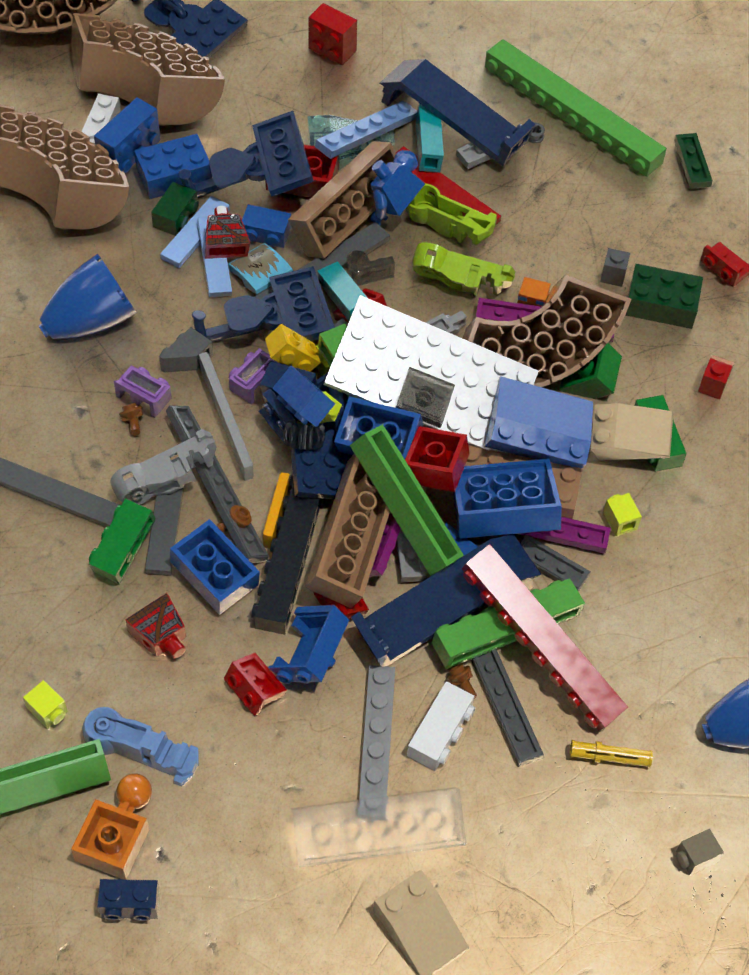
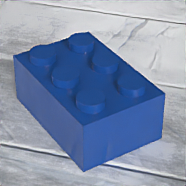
[94,97,161,173]
[134,134,212,199]
[334,396,424,459]
[170,519,260,615]

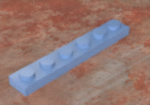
[315,101,417,159]

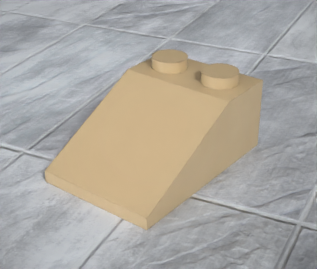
[591,403,673,461]
[373,870,469,975]

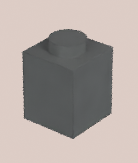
[600,248,630,287]

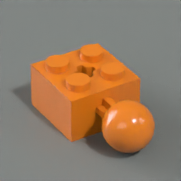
[71,773,152,880]

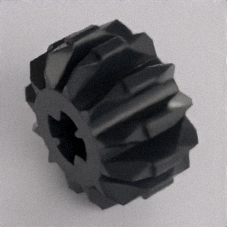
[283,419,326,450]

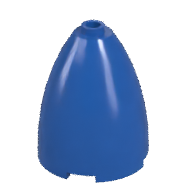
[39,254,137,339]
[702,679,749,749]

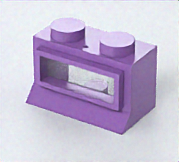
[228,348,276,405]
[114,365,172,418]

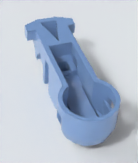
[82,707,199,787]

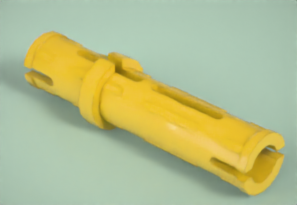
[570,740,653,768]

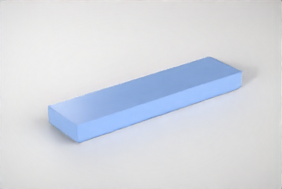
[160,196,230,268]
[197,217,232,297]

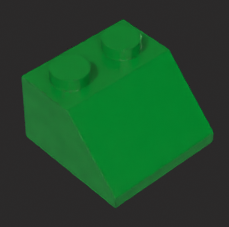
[560,343,622,399]

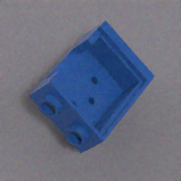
[268,605,349,684]

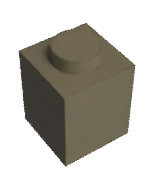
[676,829,724,875]

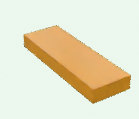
[263,472,290,549]

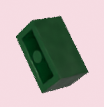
[151,182,199,236]

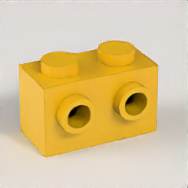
[265,324,321,372]

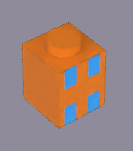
[517,277,551,307]

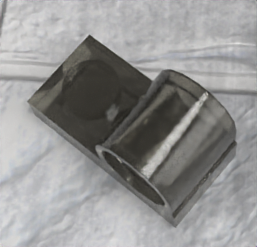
[346,250,395,286]

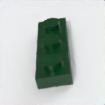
[674,133,713,189]

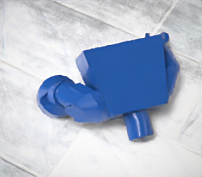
[370,150,425,226]

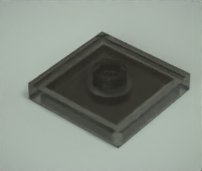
[395,366,455,428]

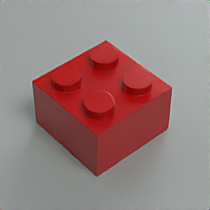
[308,3,357,66]
[405,426,470,492]

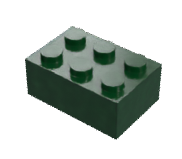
[625,263,703,329]

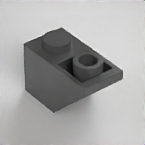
[159,327,213,372]

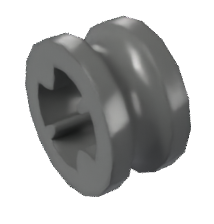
[528,122,545,143]

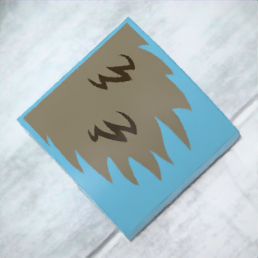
[228,243,293,294]

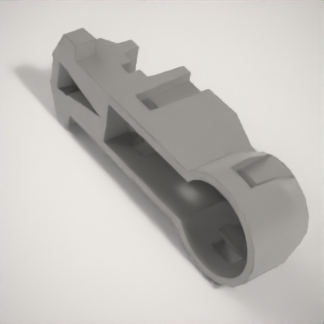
[110,429,216,505]

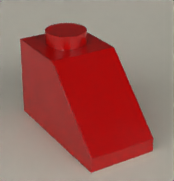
[698,355,735,400]

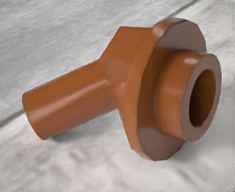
[119,403,143,436]
[217,505,252,532]
[447,664,477,699]

